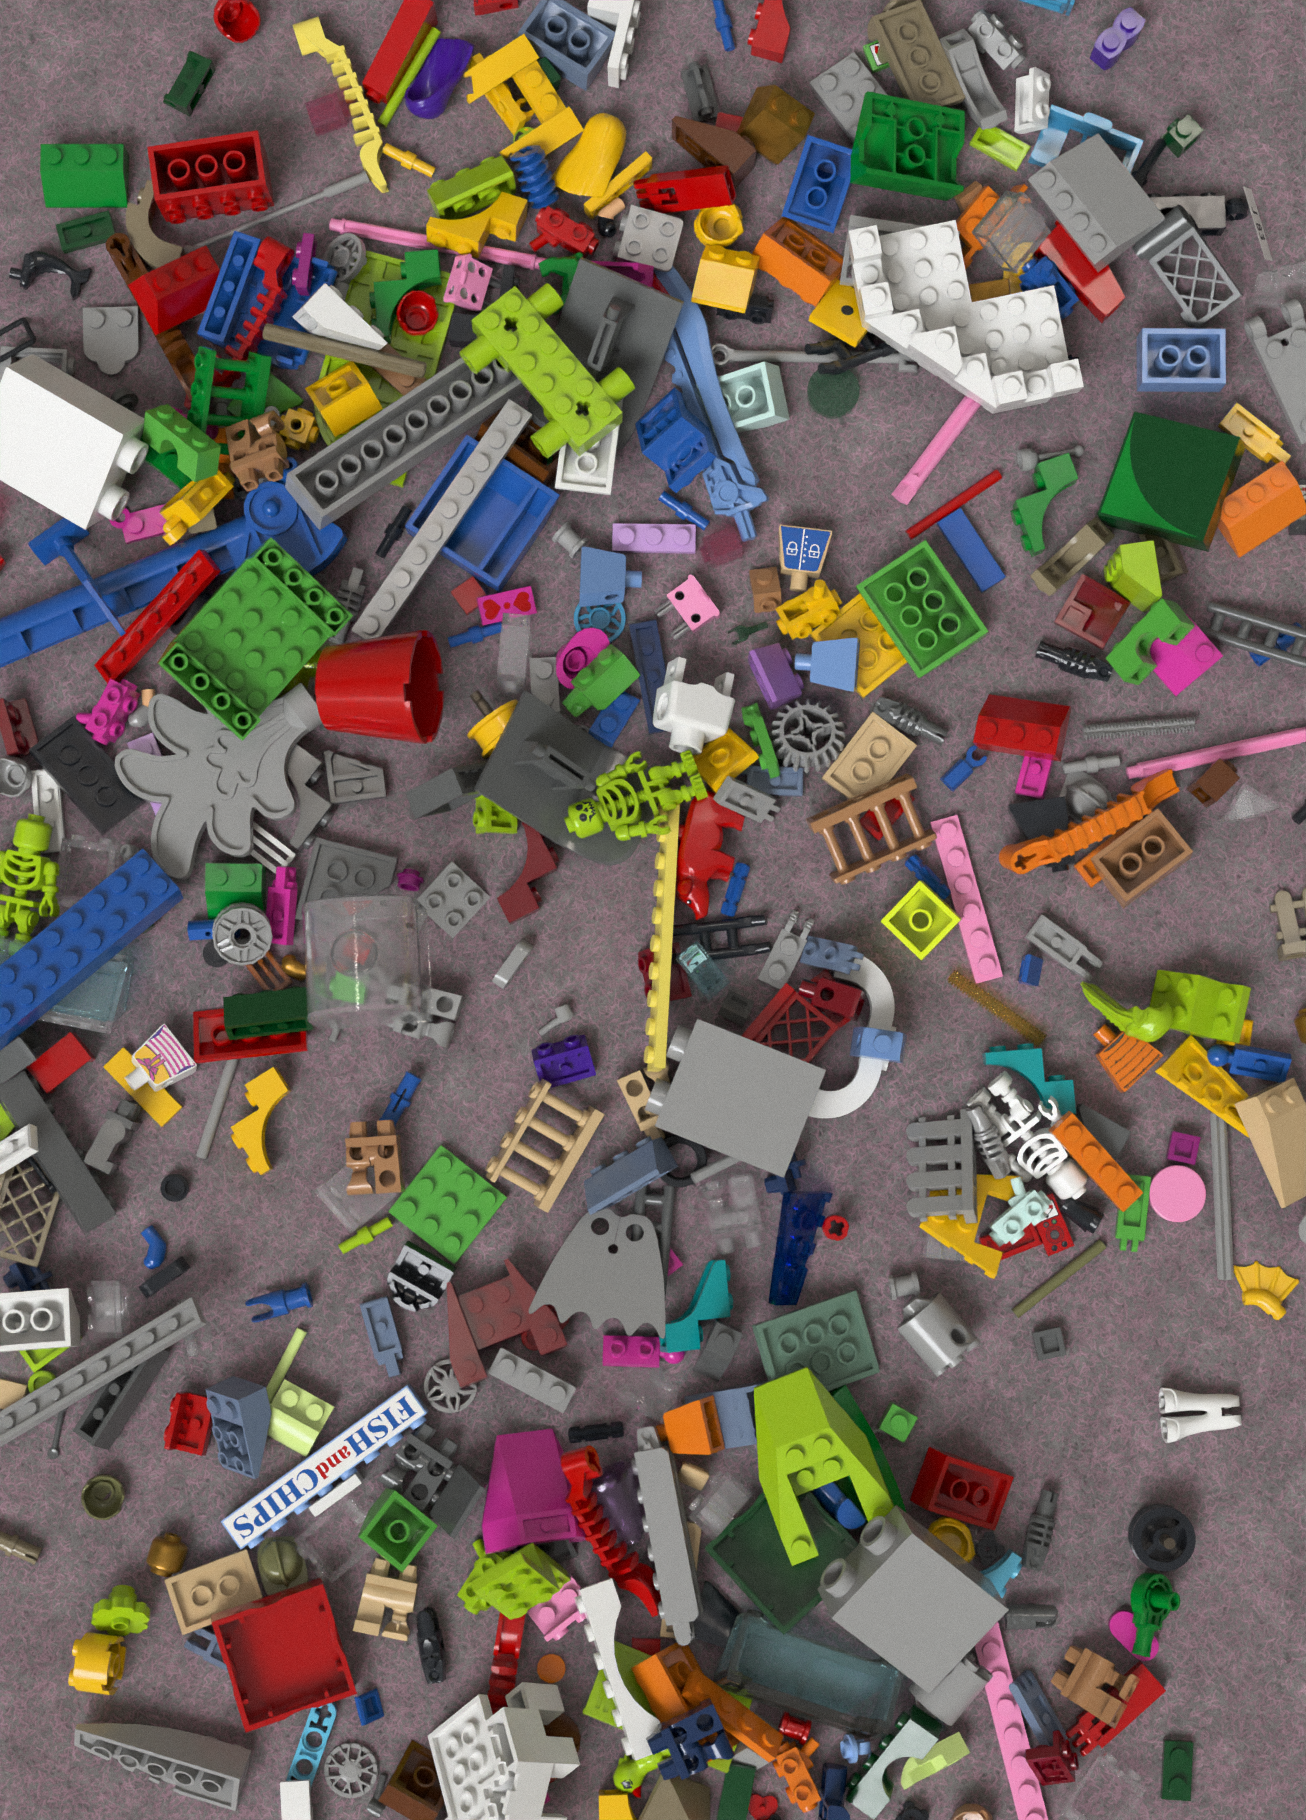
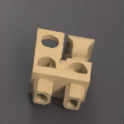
[617,1059,671,1140]
[353,1557,419,1641]

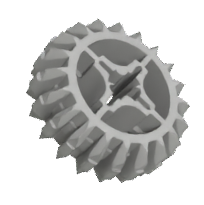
[770,699,845,774]

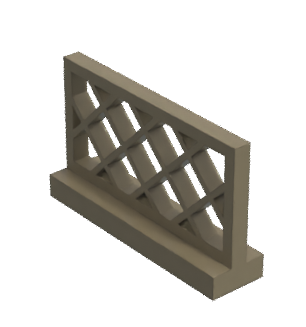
[0,1156,60,1268]

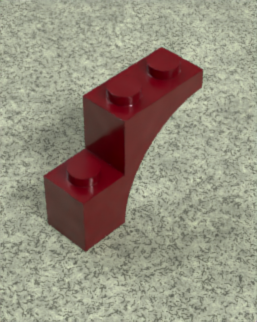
[497,822,560,925]

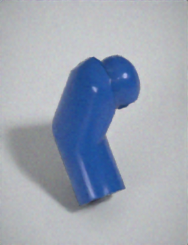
[141,1225,167,1269]

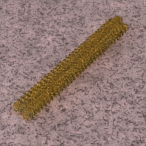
[947,970,1047,1047]

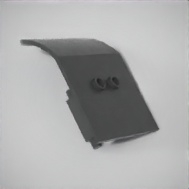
[527,257,684,451]
[474,691,659,866]

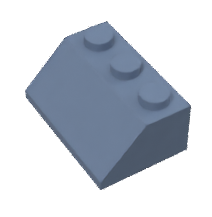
[518,0,615,91]
[584,1136,678,1215]

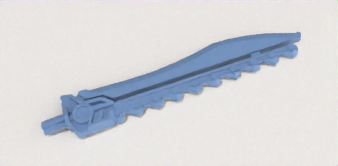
[652,265,769,542]

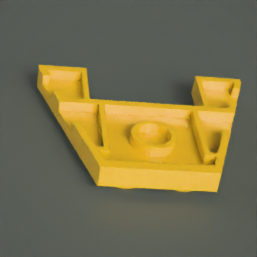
[919,1174,1023,1279]

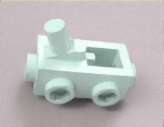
[988,1176,1052,1247]

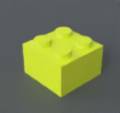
[881,880,962,960]

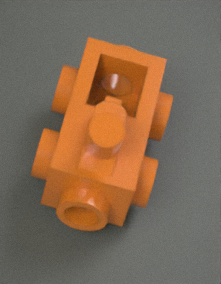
[772,1737,821,1813]

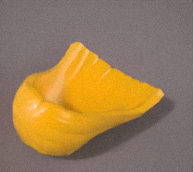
[552,113,627,198]

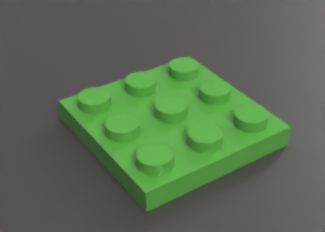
[388,1145,507,1264]

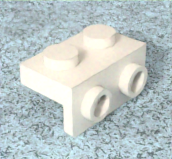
[1014,67,1051,134]

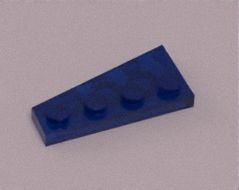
[768,1191,833,1306]

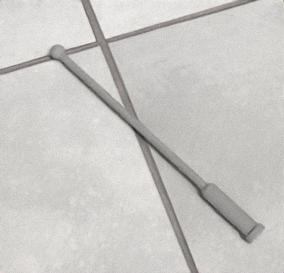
[184,170,370,254]

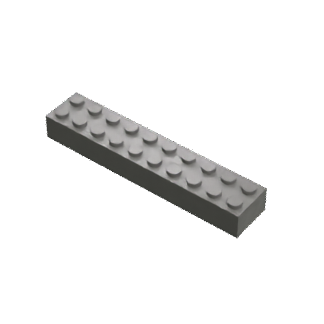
[285,327,528,530]

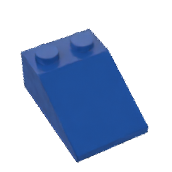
[781,135,852,233]

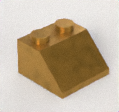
[737,85,815,165]

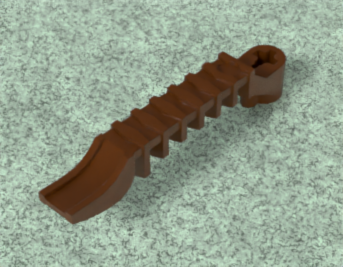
[106,233,196,402]

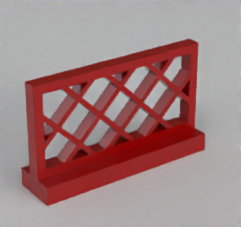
[741,983,839,1063]

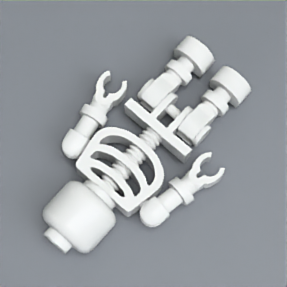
[967,1071,1088,1200]

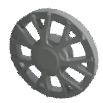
[324,1742,378,1798]

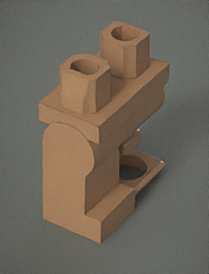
[225,410,289,492]
[345,1120,405,1195]
[1051,1645,1140,1729]

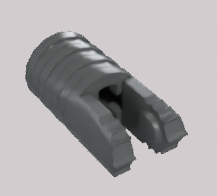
[1004,1603,1058,1630]

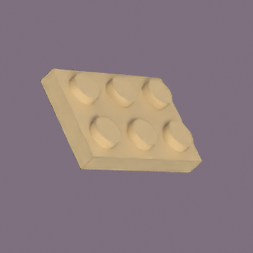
[822,712,917,812]
[164,1549,262,1635]

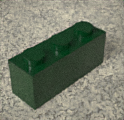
[223,986,314,1040]

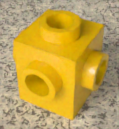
[279,408,320,451]

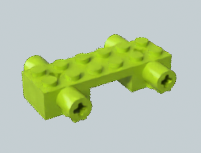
[459,283,635,459]

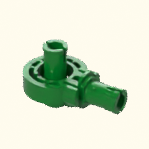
[1130,1572,1181,1658]

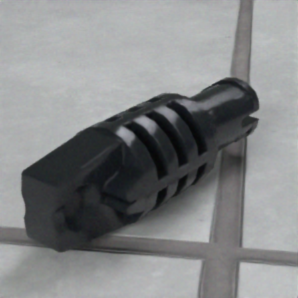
[1035,640,1113,682]

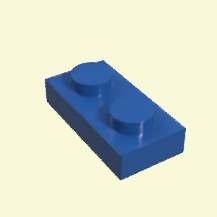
[588,691,640,748]

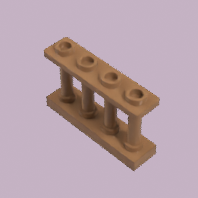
[806,773,937,885]

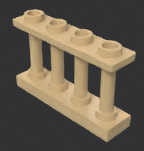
[485,1078,605,1213]

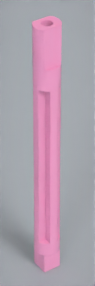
[892,396,981,505]

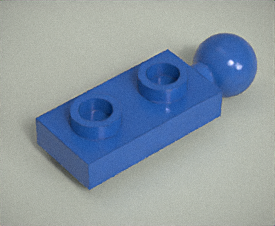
[1207,1044,1292,1082]

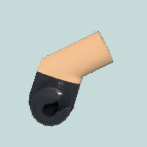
[597,197,625,238]

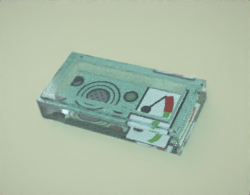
[675,941,730,1000]

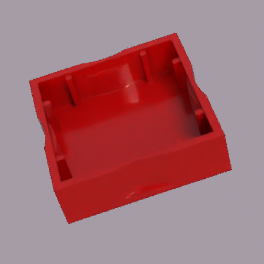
[211,1577,357,1733]

